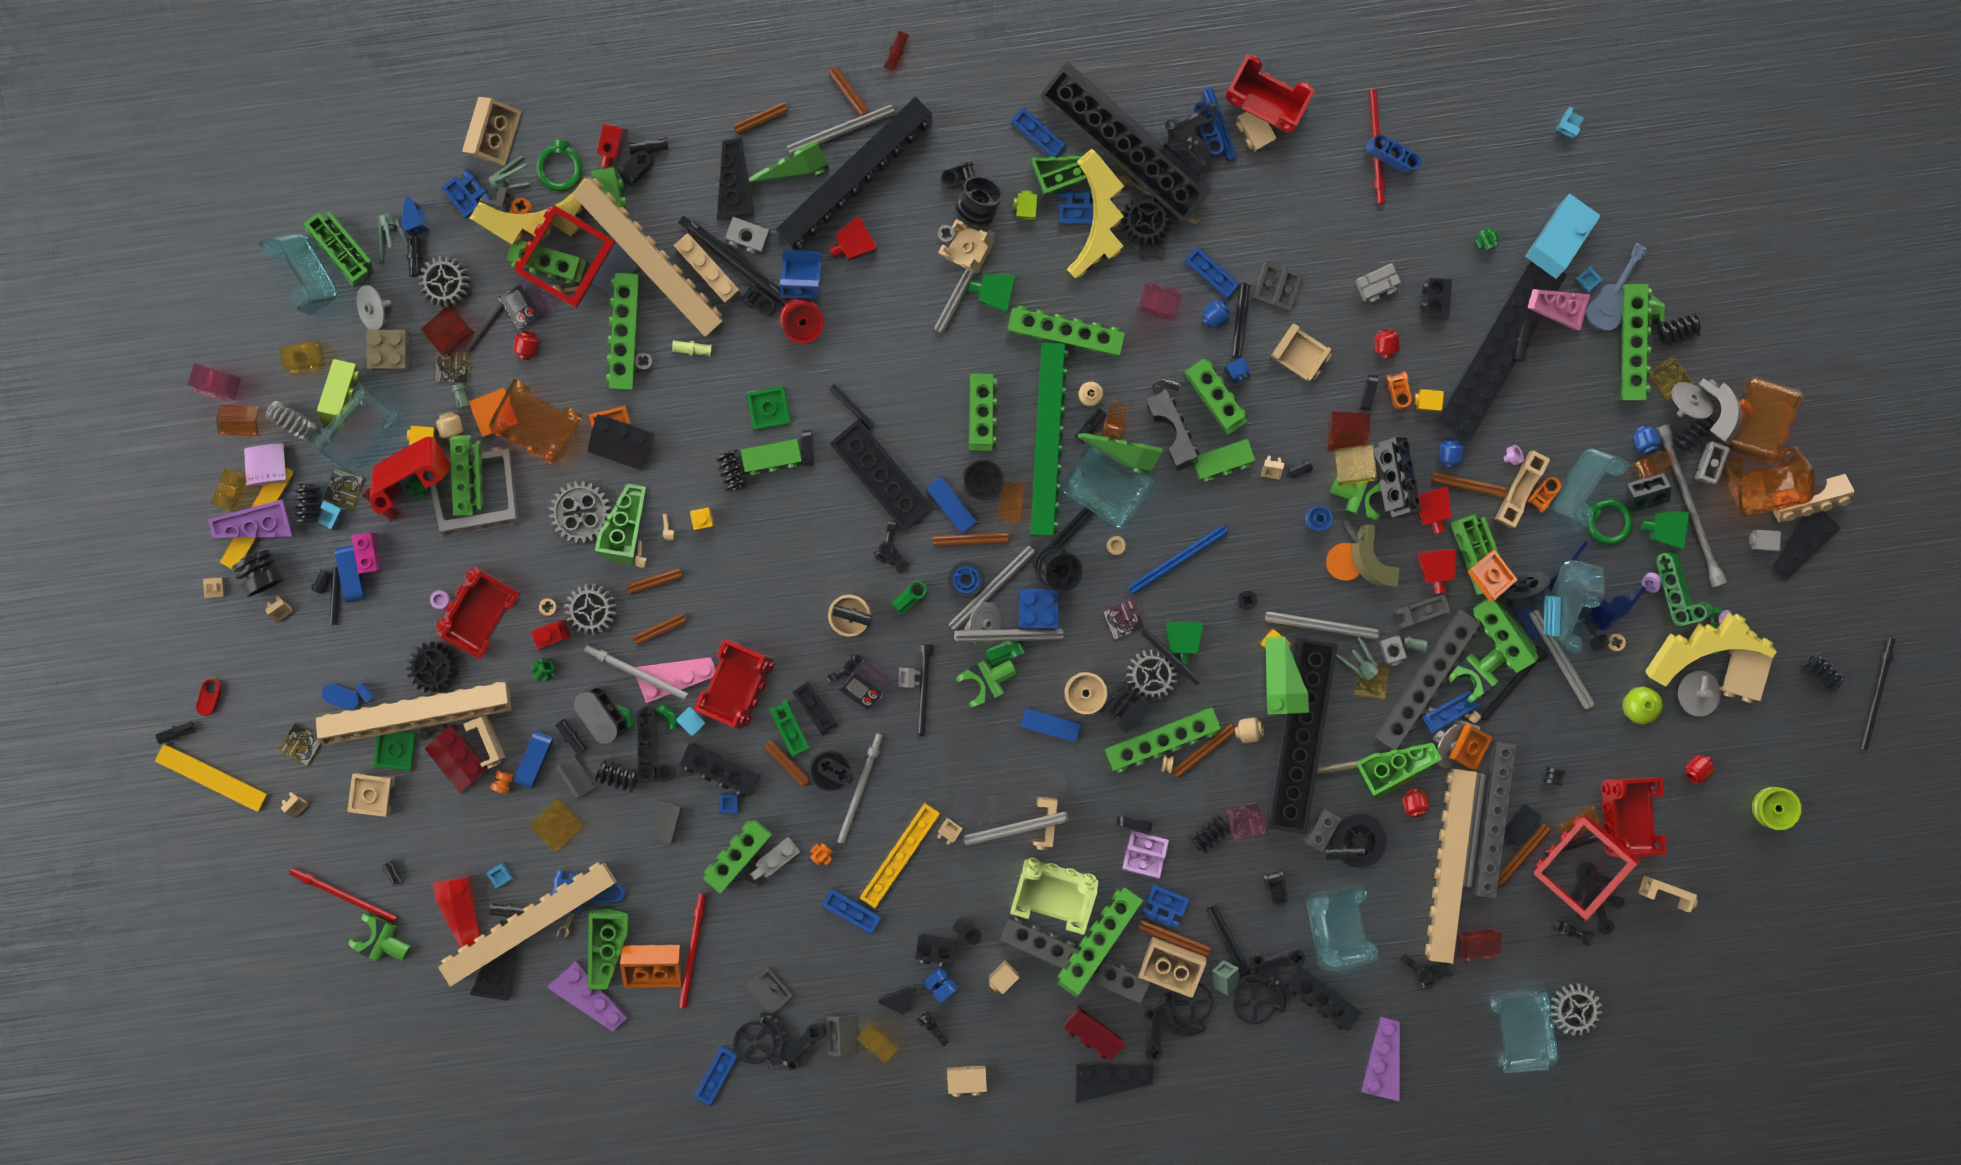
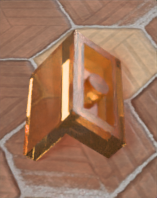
[216,405,259,436]
[997,481,1025,522]
[1558,805,1601,840]

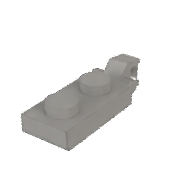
[750,837,800,880]

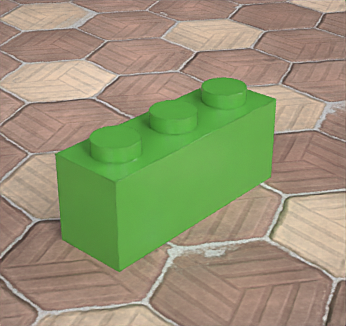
[741,439,803,476]
[1194,439,1255,482]

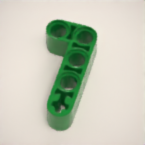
[1656,551,1713,626]

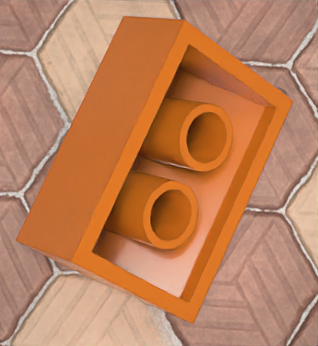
[620,945,682,988]

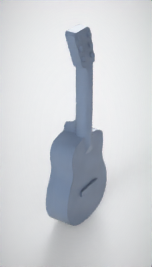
[1584,243,1647,331]

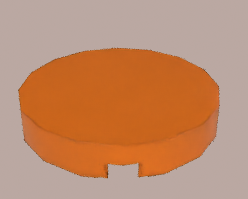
[1326,543,1360,581]

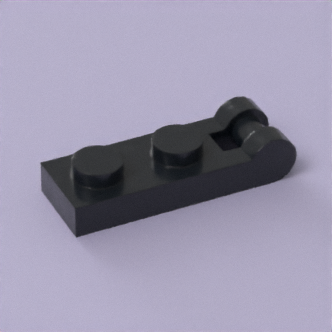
[792,681,839,736]

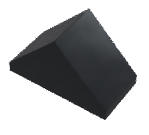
[878,984,916,1015]

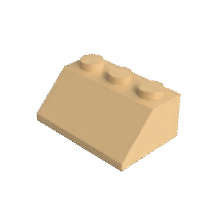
[462,97,522,166]
[1138,937,1206,998]

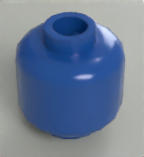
[1202,300,1231,328]
[1633,425,1661,455]
[1439,439,1464,468]

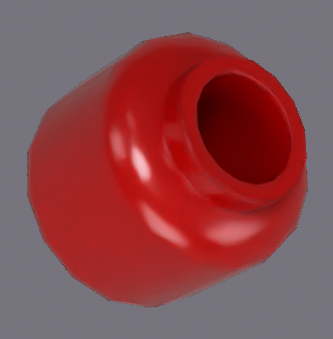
[1374,329,1400,358]
[513,331,540,360]
[1686,755,1715,784]
[1402,788,1430,818]

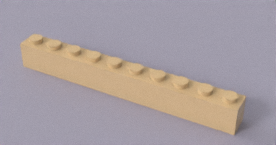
[572,177,723,337]
[316,682,512,746]
[1425,768,1477,964]
[438,862,617,987]

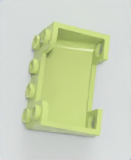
[1010,858,1098,935]

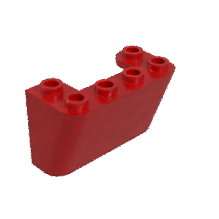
[1225,54,1315,132]
[370,437,451,515]
[435,566,520,659]
[693,639,774,729]
[1601,777,1667,857]

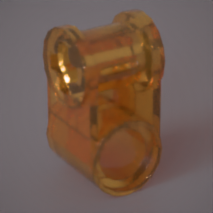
[1102,402,1126,440]
[1631,452,1671,480]

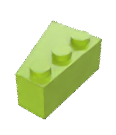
[317,359,360,430]

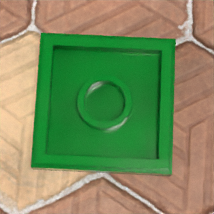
[746,386,791,431]
[373,731,416,771]

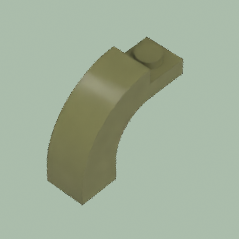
[1351,524,1400,588]

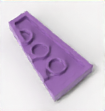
[208,499,294,538]
[547,961,628,1032]
[1361,1016,1400,1102]

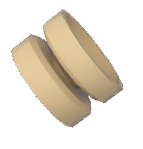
[828,594,871,637]
[1064,672,1107,714]

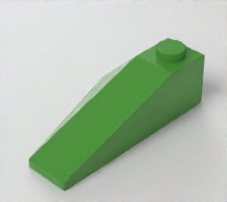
[749,140,829,184]
[1078,433,1163,474]
[595,484,646,565]
[1266,637,1309,715]
[1356,743,1442,801]
[588,908,628,989]

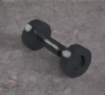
[1572,602,1610,651]

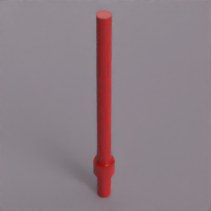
[1369,89,1386,204]
[289,867,397,923]
[679,893,706,1008]

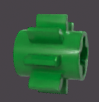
[1476,227,1501,251]
[405,475,429,499]
[530,657,556,683]

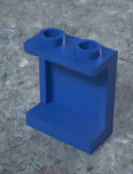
[780,250,822,299]

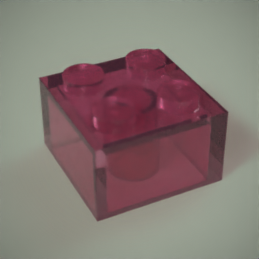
[1137,282,1182,321]
[187,363,241,402]

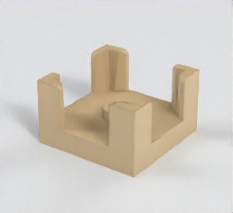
[938,219,995,274]
[347,772,395,817]

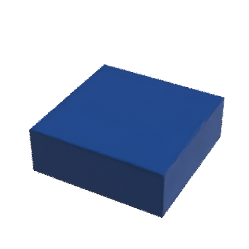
[355,683,376,702]
[719,794,739,814]

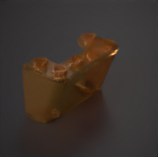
[1724,376,1804,464]
[489,379,583,464]
[1722,446,1815,517]

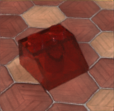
[421,304,475,357]
[1327,411,1371,454]
[1456,928,1502,961]

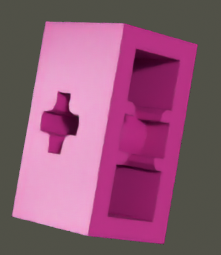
[352,532,382,574]

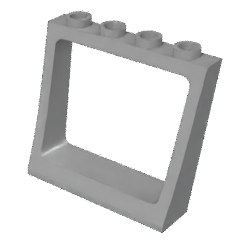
[427,447,520,538]

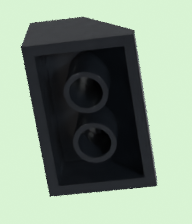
[588,414,655,471]

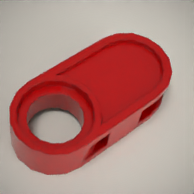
[195,679,222,716]

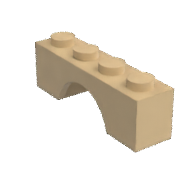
[673,233,741,305]
[1494,450,1550,528]
[1770,474,1855,523]

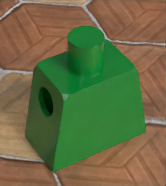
[969,274,1015,313]
[1641,512,1689,549]
[1165,622,1203,665]

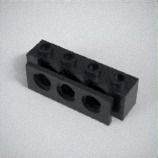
[1373,437,1421,518]

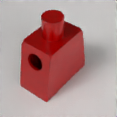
[597,124,628,168]
[829,216,877,261]
[1417,487,1451,534]
[1416,549,1456,594]
[531,620,572,651]

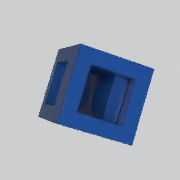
[1224,357,1250,385]

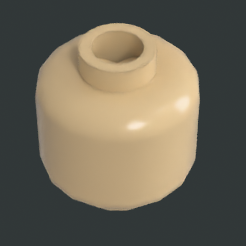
[1078,382,1103,407]
[436,412,464,441]
[1235,717,1265,744]

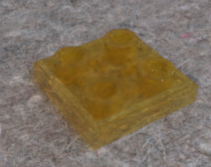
[1335,444,1377,485]
[529,798,584,853]

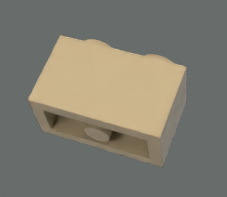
[1236,112,1277,153]
[989,960,1019,994]
[947,1066,987,1097]

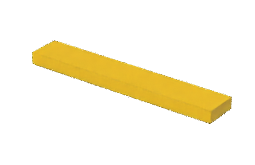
[220,467,295,569]
[155,744,268,812]
[859,803,941,909]

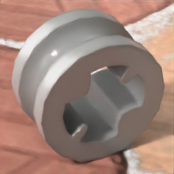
[938,225,955,243]
[635,352,653,371]

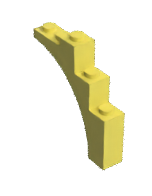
[1066,149,1124,278]
[469,178,587,244]
[1645,613,1777,686]

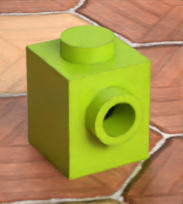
[1013,190,1037,220]

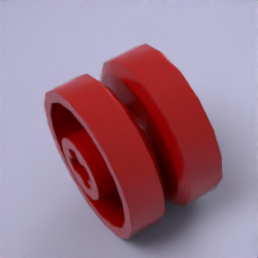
[779,298,824,344]

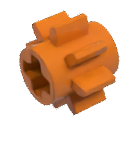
[810,843,833,866]

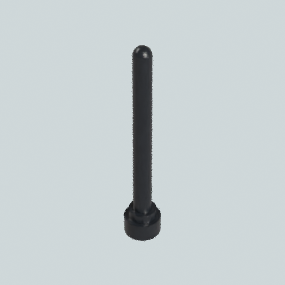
[917,644,934,736]
[1481,645,1549,720]

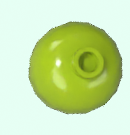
[1622,686,1663,725]

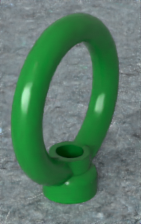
[536,140,582,191]
[1583,499,1633,545]

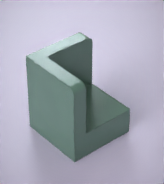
[1212,960,1239,996]

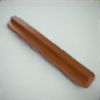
[1432,473,1507,497]
[933,533,1009,546]
[1173,724,1235,777]
[1498,824,1551,886]
[1138,920,1211,957]

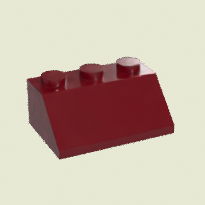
[425,725,491,793]
[1064,1005,1126,1060]

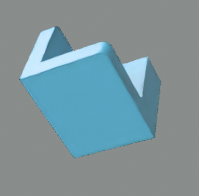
[1556,107,1584,139]
[318,501,345,531]
[676,706,707,736]

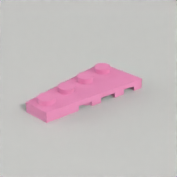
[1528,289,1590,331]
[635,657,716,703]

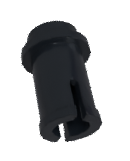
[1288,459,1313,479]
[311,569,332,595]
[382,860,404,886]

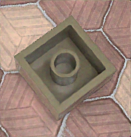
[367,330,410,371]

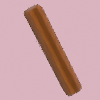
[829,67,869,116]
[734,103,788,134]
[627,568,683,594]
[633,614,687,645]
[764,741,810,787]

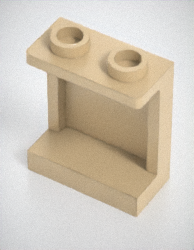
[1270,323,1331,382]
[1719,649,1773,704]
[464,715,506,768]
[1033,797,1057,850]
[1638,876,1698,913]

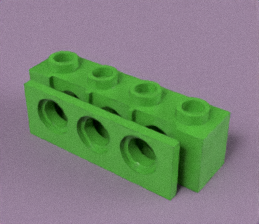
[303,211,372,288]
[506,239,589,286]
[1184,358,1248,435]
[969,374,997,452]
[450,435,484,515]
[1450,514,1500,595]
[1473,596,1539,673]
[703,819,772,894]

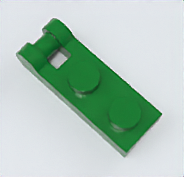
[769,700,810,756]

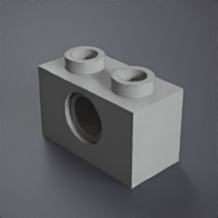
[725,217,770,255]

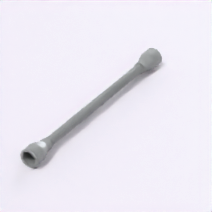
[1656,424,1727,587]

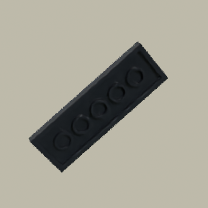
[829,419,933,532]

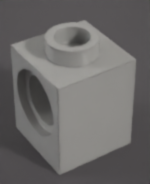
[1749,530,1781,551]
[1378,636,1407,666]

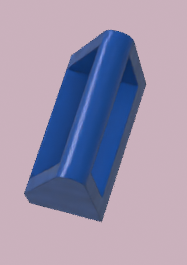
[401,197,430,237]

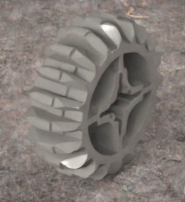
[418,256,471,308]
[266,401,317,441]
[564,584,617,635]
[1126,649,1178,701]
[1549,983,1602,1036]

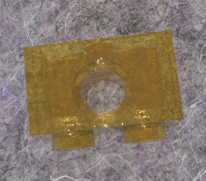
[279,340,325,374]
[210,468,246,512]
[856,1021,899,1064]

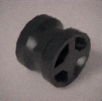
[1237,591,1257,610]
[1543,767,1565,786]

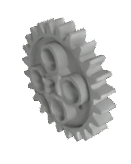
[549,481,612,543]

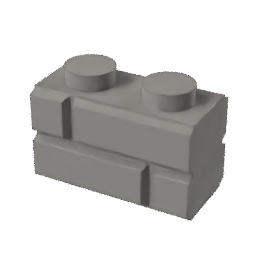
[1355,263,1401,303]
[1694,442,1730,485]

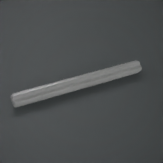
[787,105,895,156]
[934,229,995,333]
[949,546,1036,631]
[1529,609,1594,709]
[1265,611,1379,639]
[954,628,1064,642]
[1463,773,1486,888]
[964,812,1068,845]

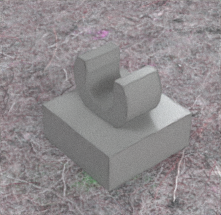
[898,668,920,688]

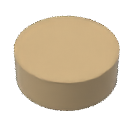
[1107,536,1126,555]

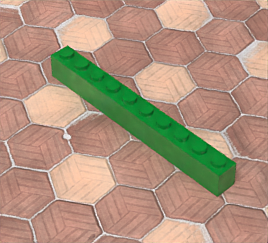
[1030,342,1068,536]

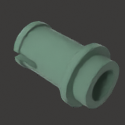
[451,383,470,408]
[1402,636,1427,652]

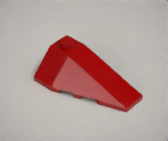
[432,876,481,948]

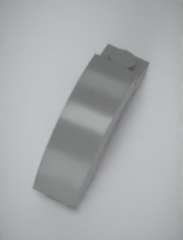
[1699,378,1742,445]

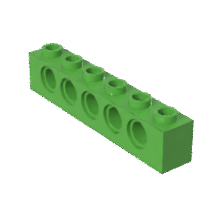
[606,273,640,390]
[1621,284,1652,400]
[1007,306,1125,357]
[1104,707,1221,773]
[1057,887,1143,997]

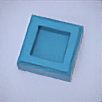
[1575,266,1603,293]
[486,863,513,889]

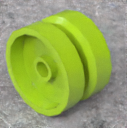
[1752,787,1801,830]

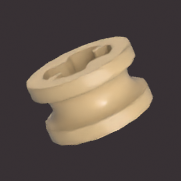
[539,598,557,616]
[1607,634,1626,651]
[1161,755,1174,773]

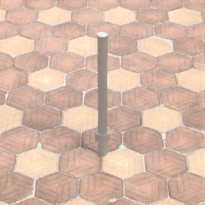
[584,645,689,701]
[837,733,884,844]

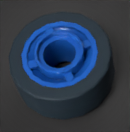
[948,562,984,598]

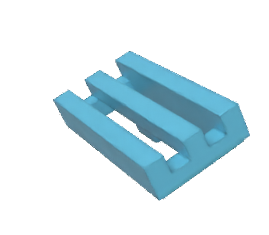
[1543,595,1561,636]

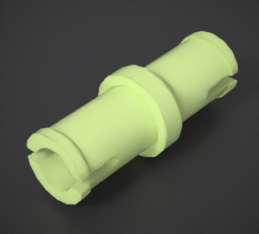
[672,340,712,357]

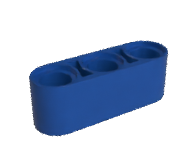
[1192,101,1224,158]
[1366,135,1422,173]
[335,545,366,603]
[514,731,553,789]

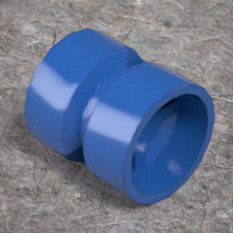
[1305,506,1333,532]
[922,966,958,1003]

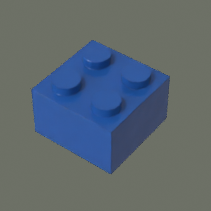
[1019,589,1058,628]

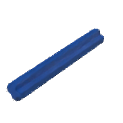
[1203,87,1237,161]

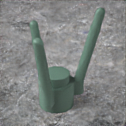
[489,156,530,191]
[377,213,408,262]
[1336,637,1379,681]

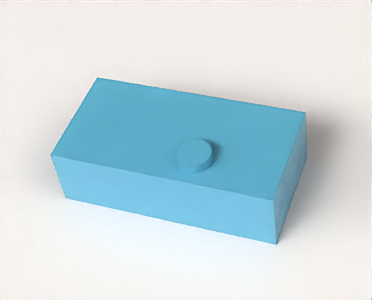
[1525,193,1601,279]

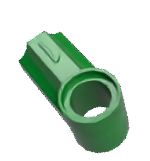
[891,581,928,615]
[985,641,1026,665]

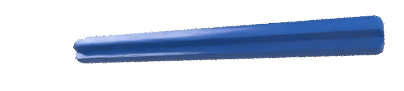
[1128,525,1228,594]

